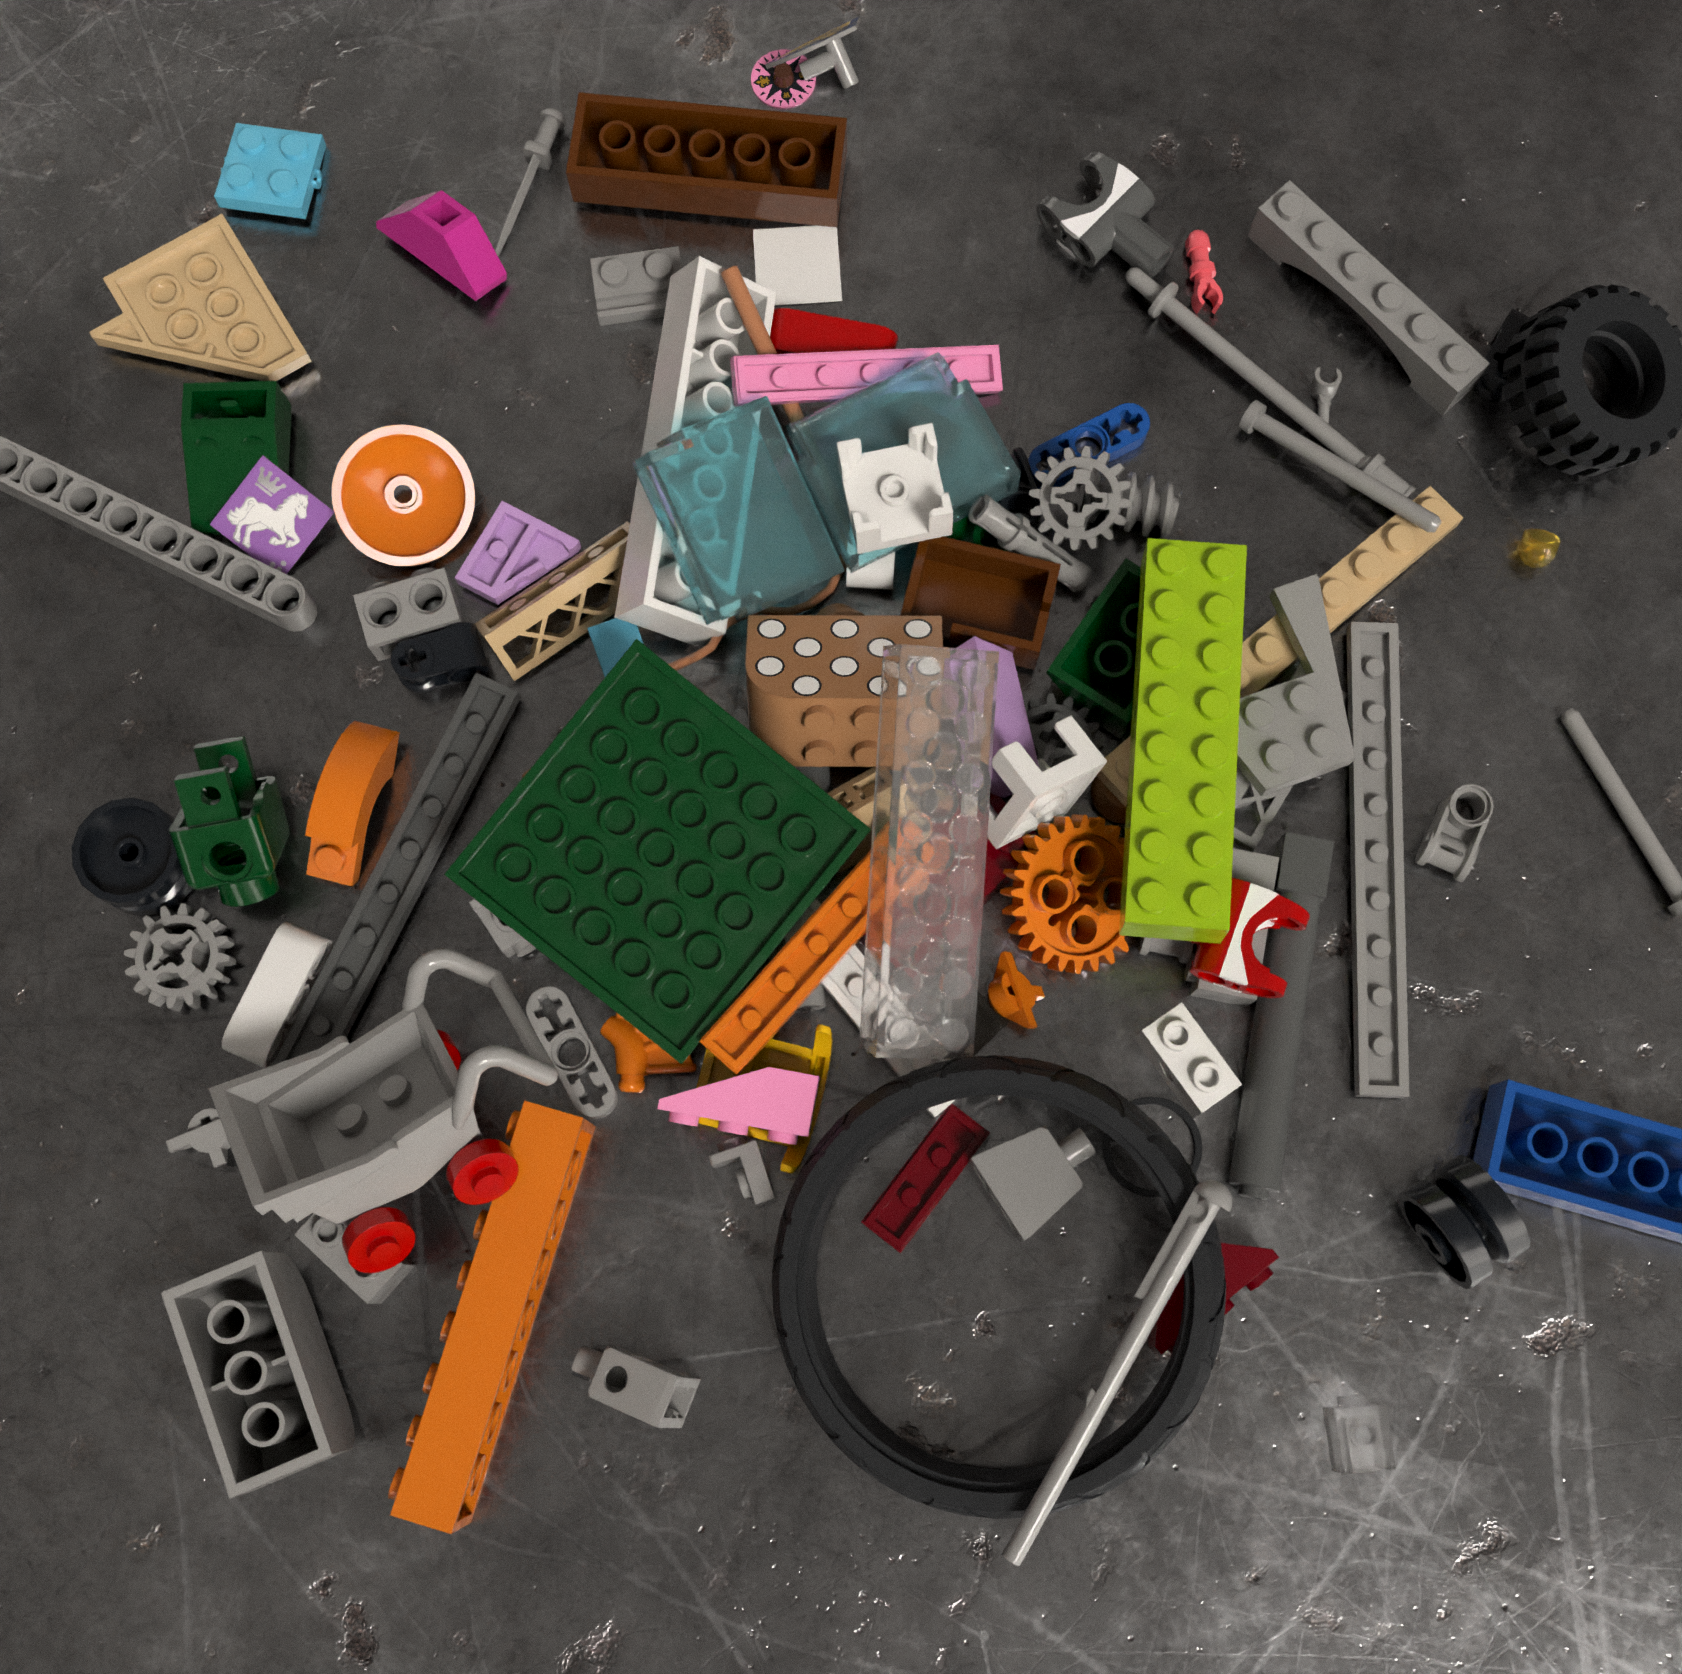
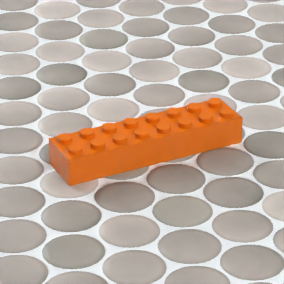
[388,1100,596,1534]

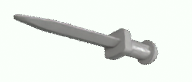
[495,108,565,257]

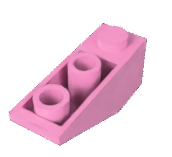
[657,1067,820,1145]

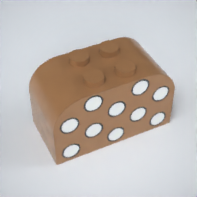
[745,615,944,767]

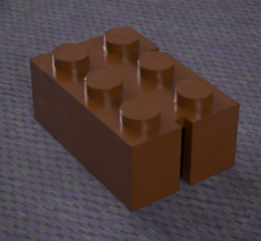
[900,537,1061,670]

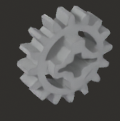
[1029,446,1134,550]
[124,903,236,1011]

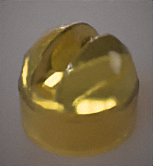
[1519,529,1561,568]

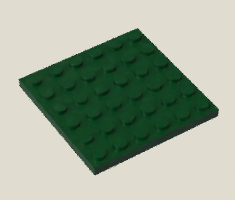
[444,639,871,1064]

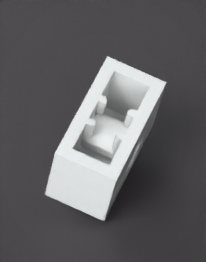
[1134,1002,1242,1118]

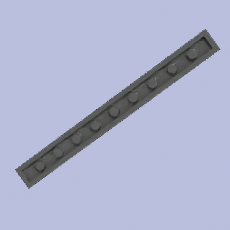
[272,673,521,1065]

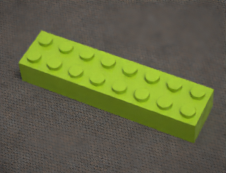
[1119,538,1247,944]

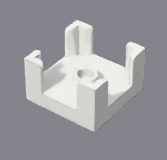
[836,423,953,554]
[962,715,1107,849]

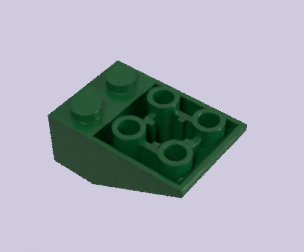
[181,381,292,535]

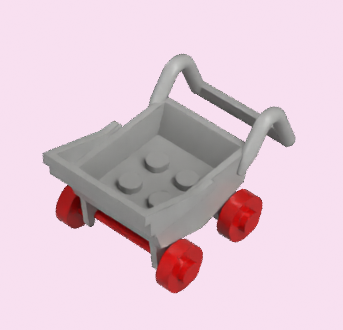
[208,948,558,1273]

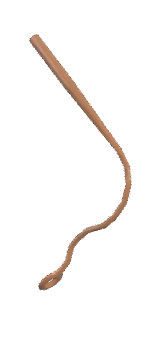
[668,266,849,671]

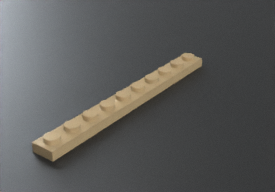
[1096,486,1463,807]

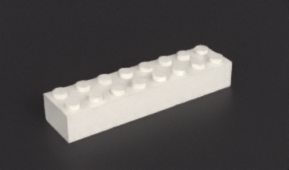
[614,256,776,646]

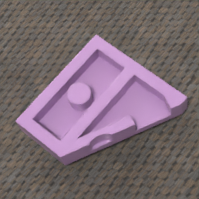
[455,501,581,605]

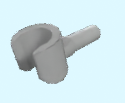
[1309,367,1342,424]

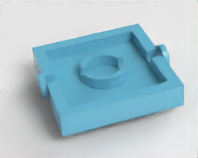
[214,123,326,219]

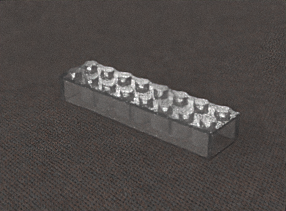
[859,644,999,1059]

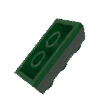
[1046,558,1141,739]

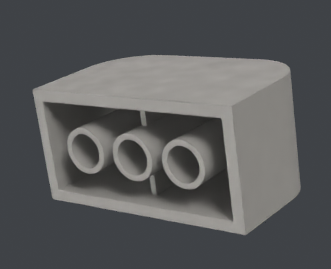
[161,1250,355,1499]

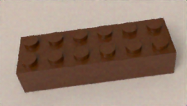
[566,92,847,227]

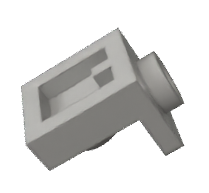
[708,1135,778,1206]

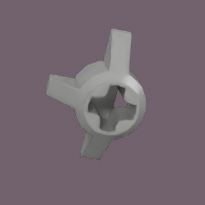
[166,1108,230,1168]

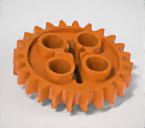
[1000,814,1129,974]

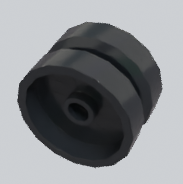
[72,797,193,916]
[1398,1155,1531,1289]

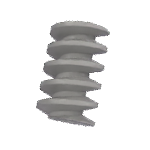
[1080,469,1182,539]

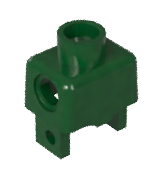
[169,735,290,907]

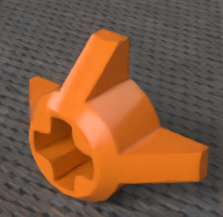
[987,951,1045,1029]

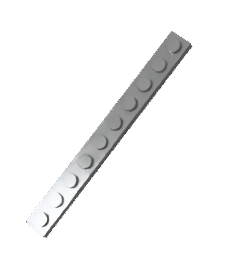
[1346,622,1409,1098]

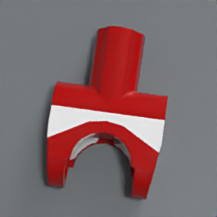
[1188,878,1310,998]

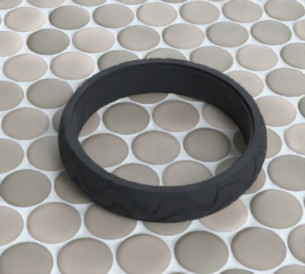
[772,1055,1226,1519]

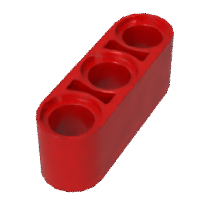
[770,308,898,354]

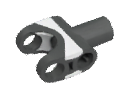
[1036,151,1174,278]

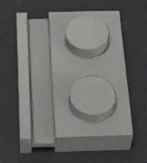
[590,246,682,326]

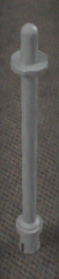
[1125,267,1416,498]

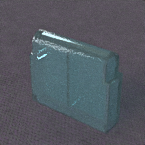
[786,352,1020,573]
[632,396,845,625]

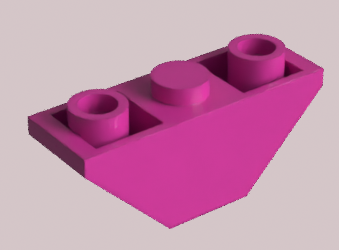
[376,190,507,301]

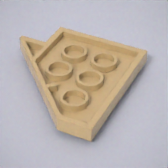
[89,214,312,381]

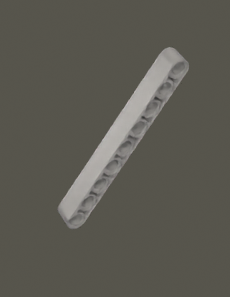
[0,436,317,632]

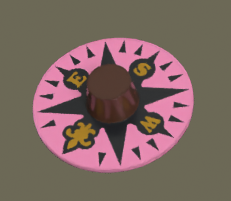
[751,49,816,109]

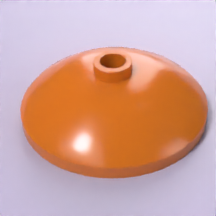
[332,424,475,566]

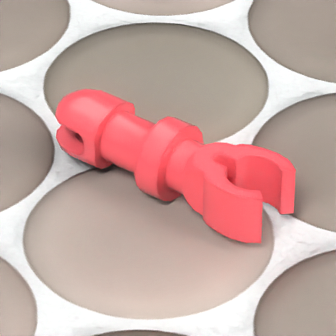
[1185,229,1223,315]

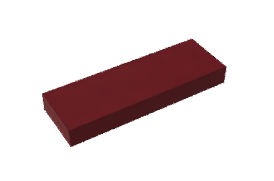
[861,1103,990,1254]

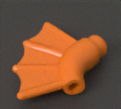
[600,1012,697,1093]

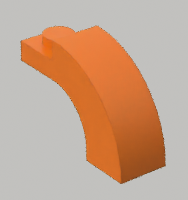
[305,721,400,887]

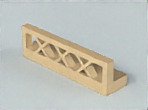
[475,521,630,681]

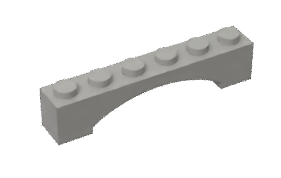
[1248,180,1490,416]

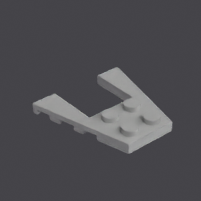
[1237,574,1355,796]

